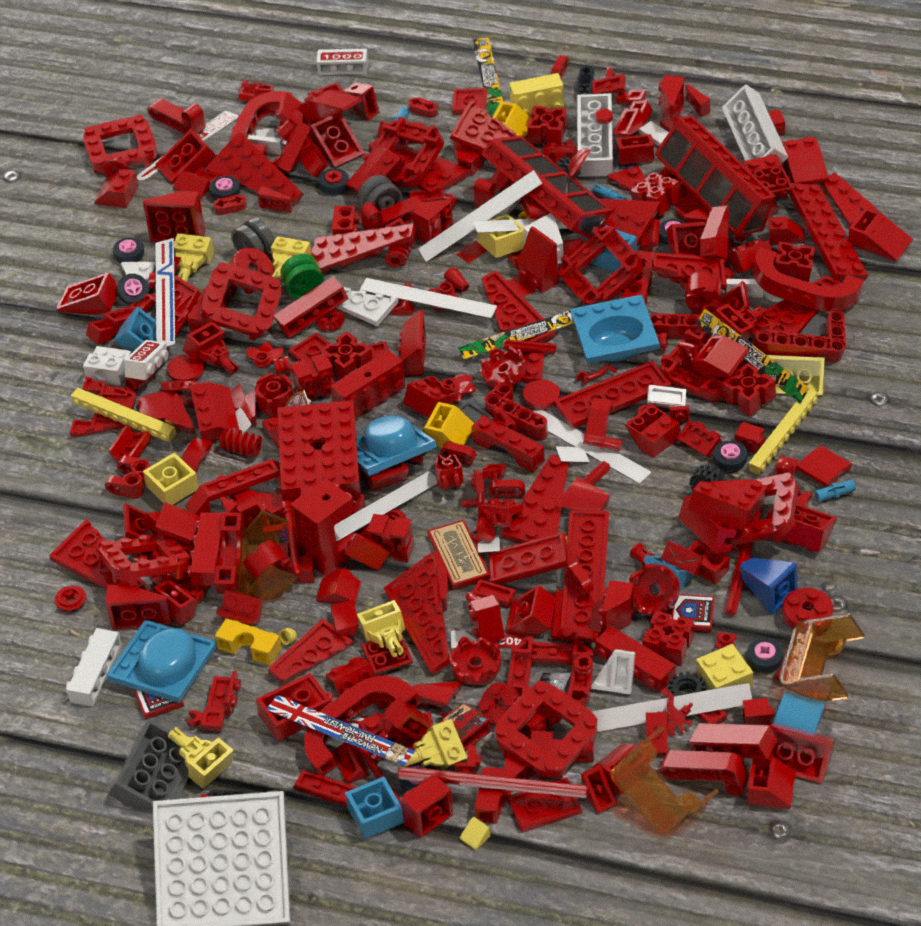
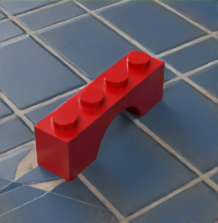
[472,415,545,473]
[214,512,245,594]

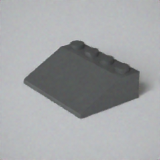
[108,718,189,811]

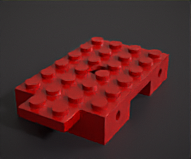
[278,400,361,502]

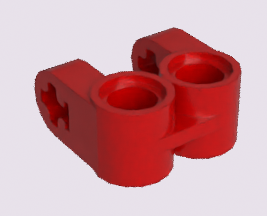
[105,456,150,499]

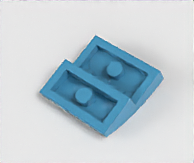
[774,692,826,734]

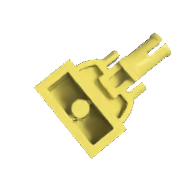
[174,234,215,282]
[271,236,311,284]
[357,600,406,657]
[399,719,467,770]
[168,727,234,789]

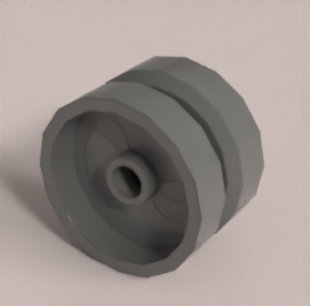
[358,175,403,211]
[231,217,275,254]

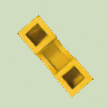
[215,619,282,666]

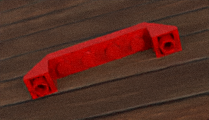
[185,459,281,516]

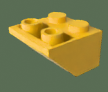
[492,101,531,139]
[424,402,474,447]

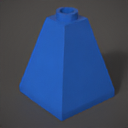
[739,558,798,615]

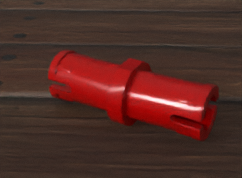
[583,433,622,451]

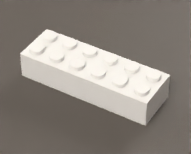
[722,84,788,163]
[577,94,613,177]

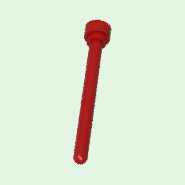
[279,500,301,576]

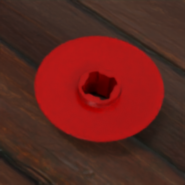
[102,158,129,178]

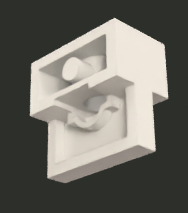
[83,346,131,387]

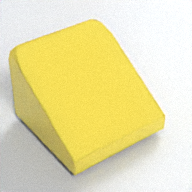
[460,817,490,850]

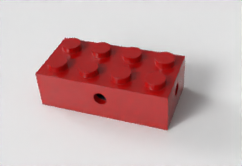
[330,350,406,419]

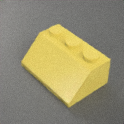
[768,355,825,395]

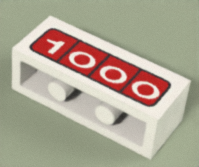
[317,49,368,75]
[125,340,169,380]

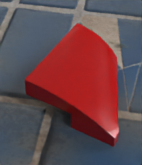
[239,79,274,101]
[556,477,610,511]
[412,681,463,708]

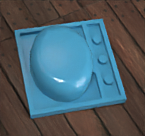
[570,295,660,364]
[357,415,437,476]
[106,620,217,703]

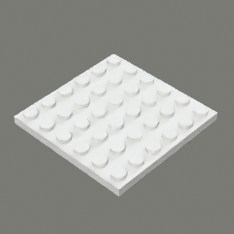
[153,791,290,926]

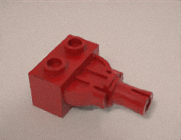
[713,304,766,341]
[182,321,239,375]
[153,579,213,626]
[466,591,505,643]
[368,698,433,762]

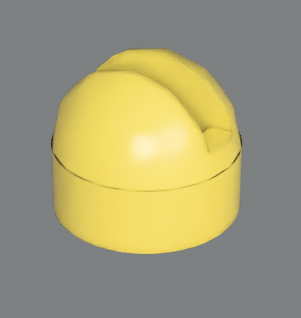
[279,628,297,645]

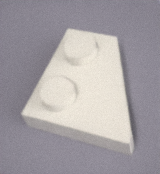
[121,262,156,291]
[591,650,636,694]

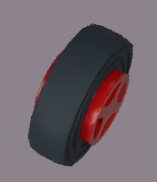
[319,168,349,194]

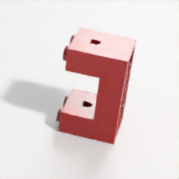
[290,478,355,576]

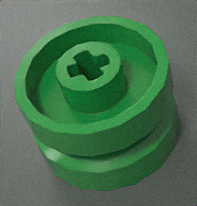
[280,254,325,300]

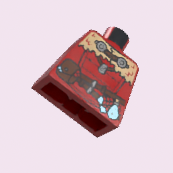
[342,83,379,121]
[440,704,491,751]

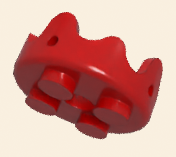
[229,248,274,294]
[479,347,527,388]
[629,564,680,615]
[782,588,833,637]
[450,637,502,685]

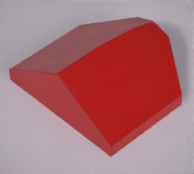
[317,568,361,605]

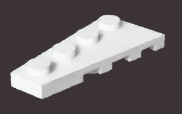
[336,287,398,326]

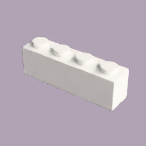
[66,628,122,707]

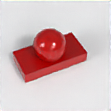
[772,456,799,478]

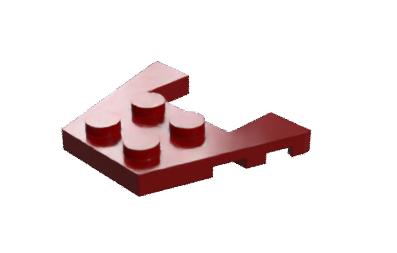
[129,275,201,337]
[70,376,137,437]

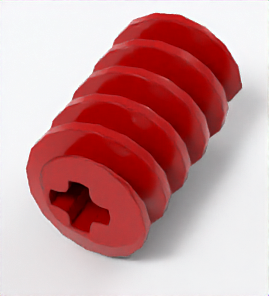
[385,239,414,268]
[220,427,262,458]

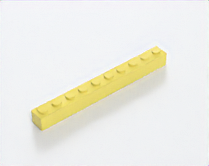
[71,387,176,442]
[749,389,818,475]

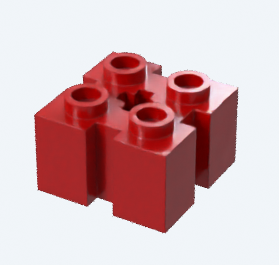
[527,106,568,144]
[630,172,682,216]
[775,241,815,282]
[319,331,373,380]
[290,353,335,402]
[721,363,776,416]
[367,514,414,563]
[642,611,694,666]

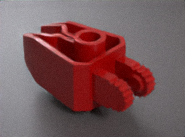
[435,453,464,490]

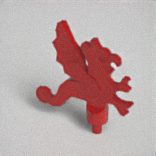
[657,688,693,736]

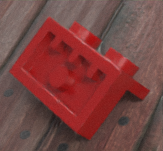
[677,419,723,458]
[216,589,264,626]

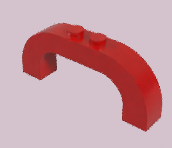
[231,91,292,158]
[753,248,864,311]
[304,676,421,776]

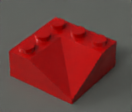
[143,191,206,242]
[688,479,768,531]

